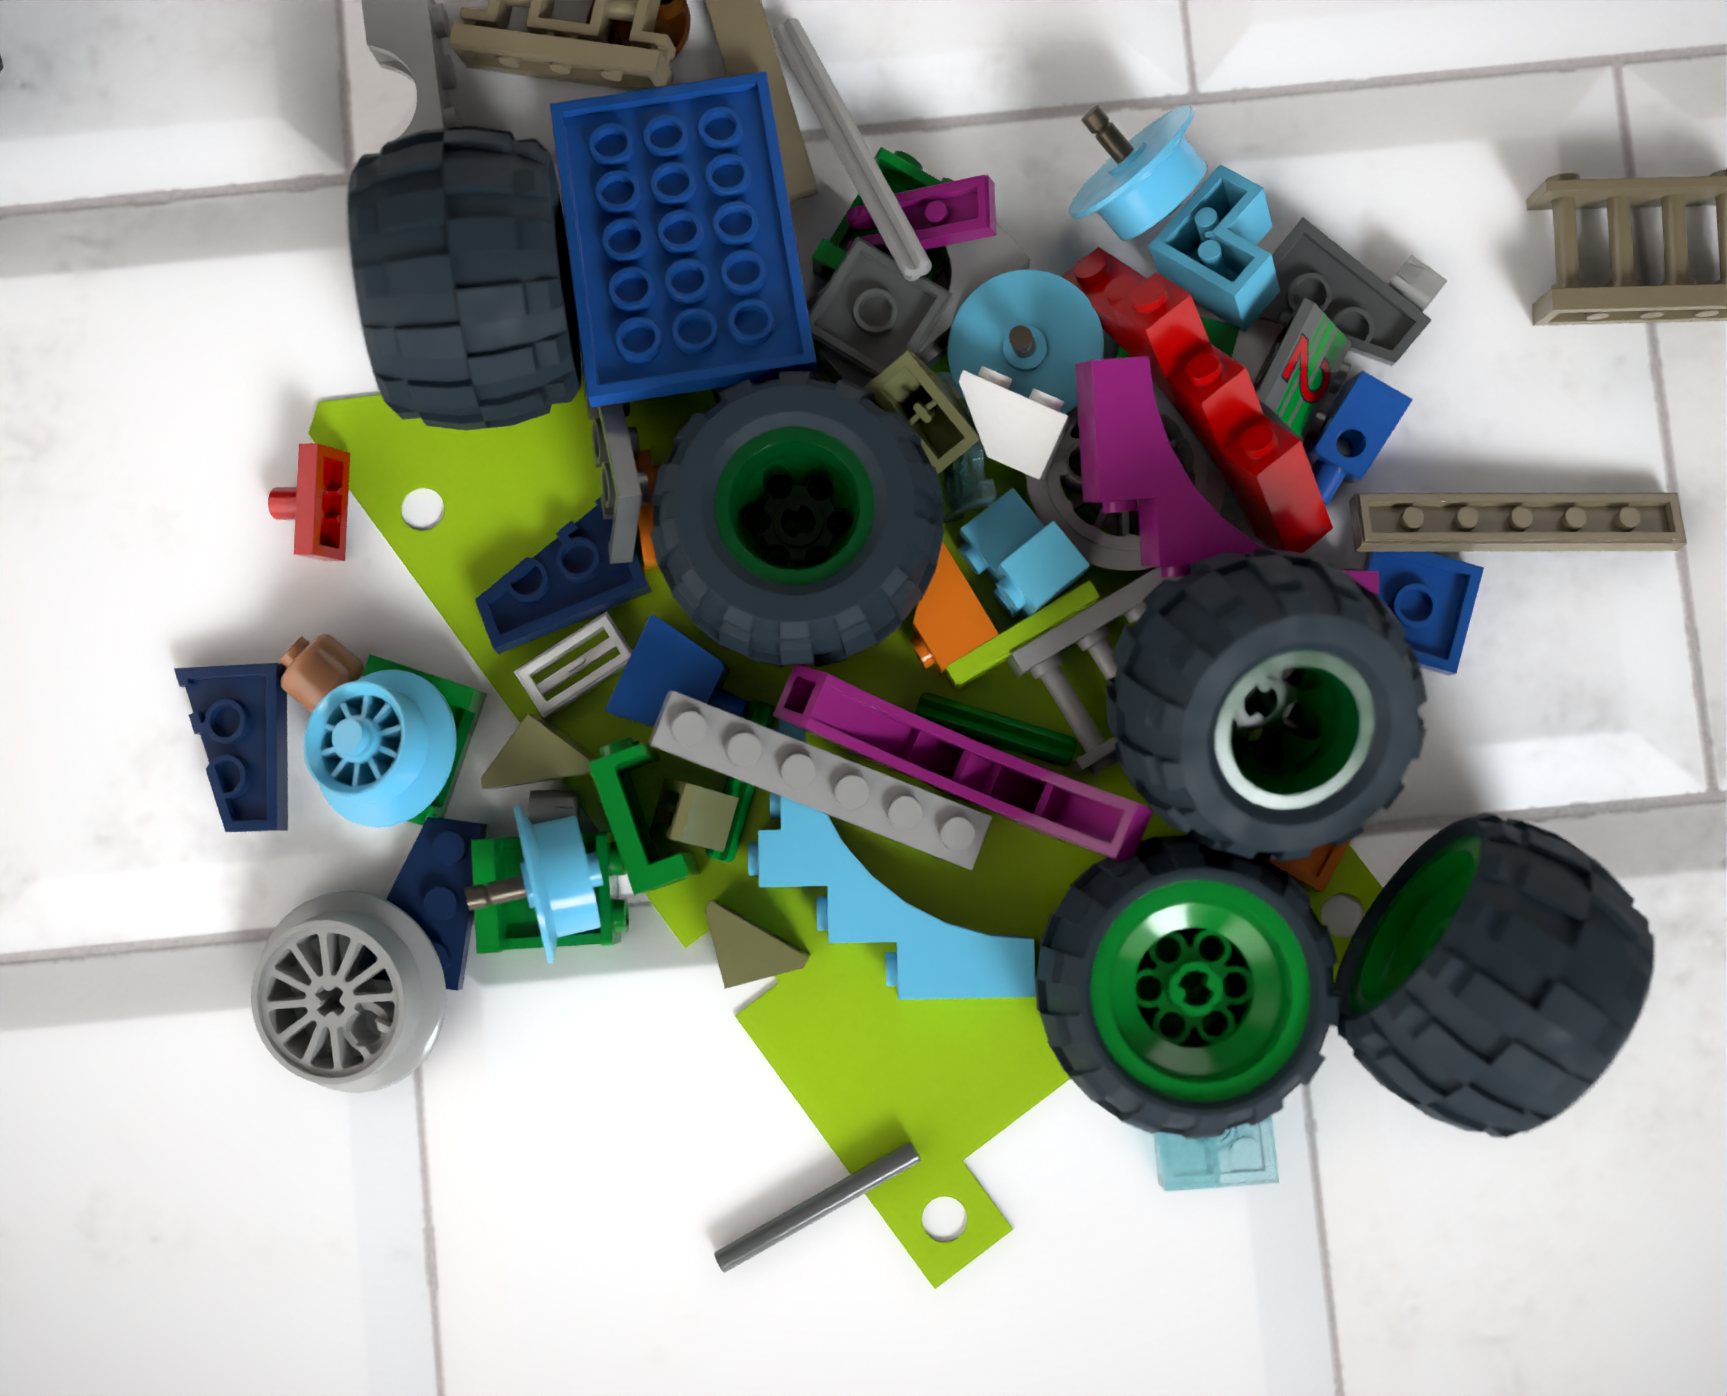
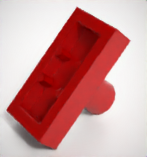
[268,443,350,561]

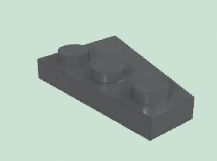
[1258,217,1432,366]

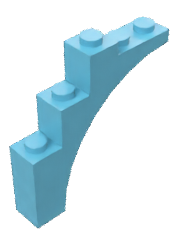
[748,719,1036,1000]

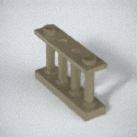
[1526,169,1727,326]

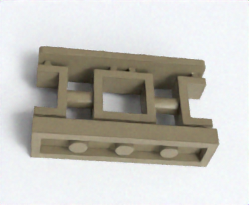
[448,0,676,91]

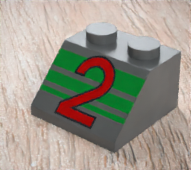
[1253,298,1352,443]

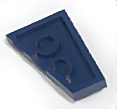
[475,496,652,654]
[174,663,288,832]
[358,817,487,991]

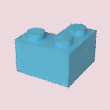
[1149,164,1280,332]
[958,488,1090,619]

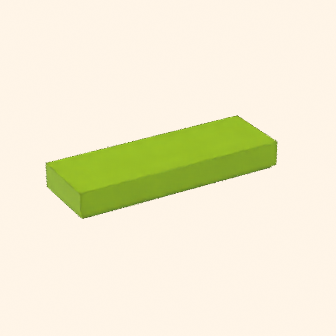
[944,580,1100,690]

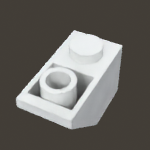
[958,366,1072,481]

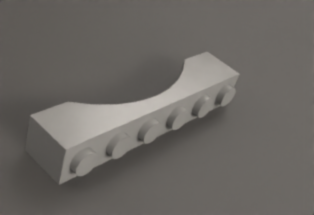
[647,690,992,870]

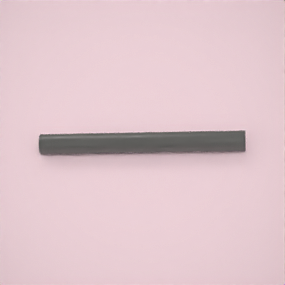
[714,1141,921,1273]

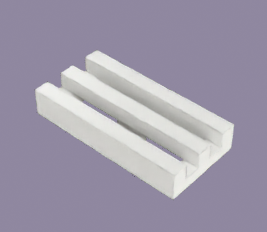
[514,611,633,719]

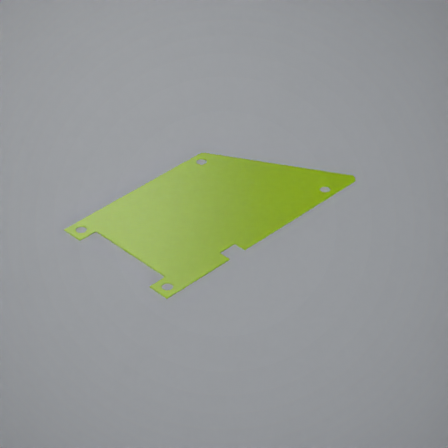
[308,343,1383,1289]

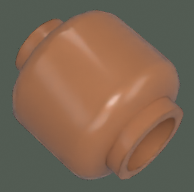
[279,634,364,713]

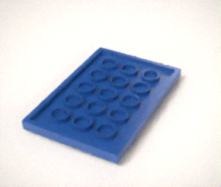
[550,71,817,408]

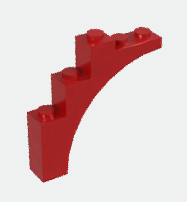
[1061,247,1333,553]

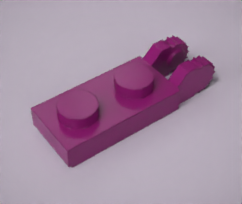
[847,174,997,256]

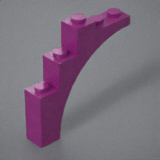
[1075,356,1379,594]
[773,665,1153,862]

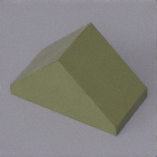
[864,349,980,474]
[481,714,599,789]
[650,778,739,852]
[705,899,811,989]

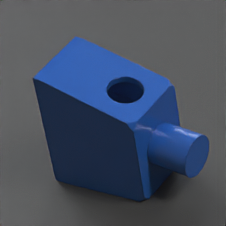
[1305,371,1413,505]
[605,614,749,727]

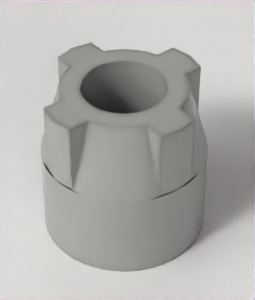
[1388,255,1448,312]
[528,790,579,825]

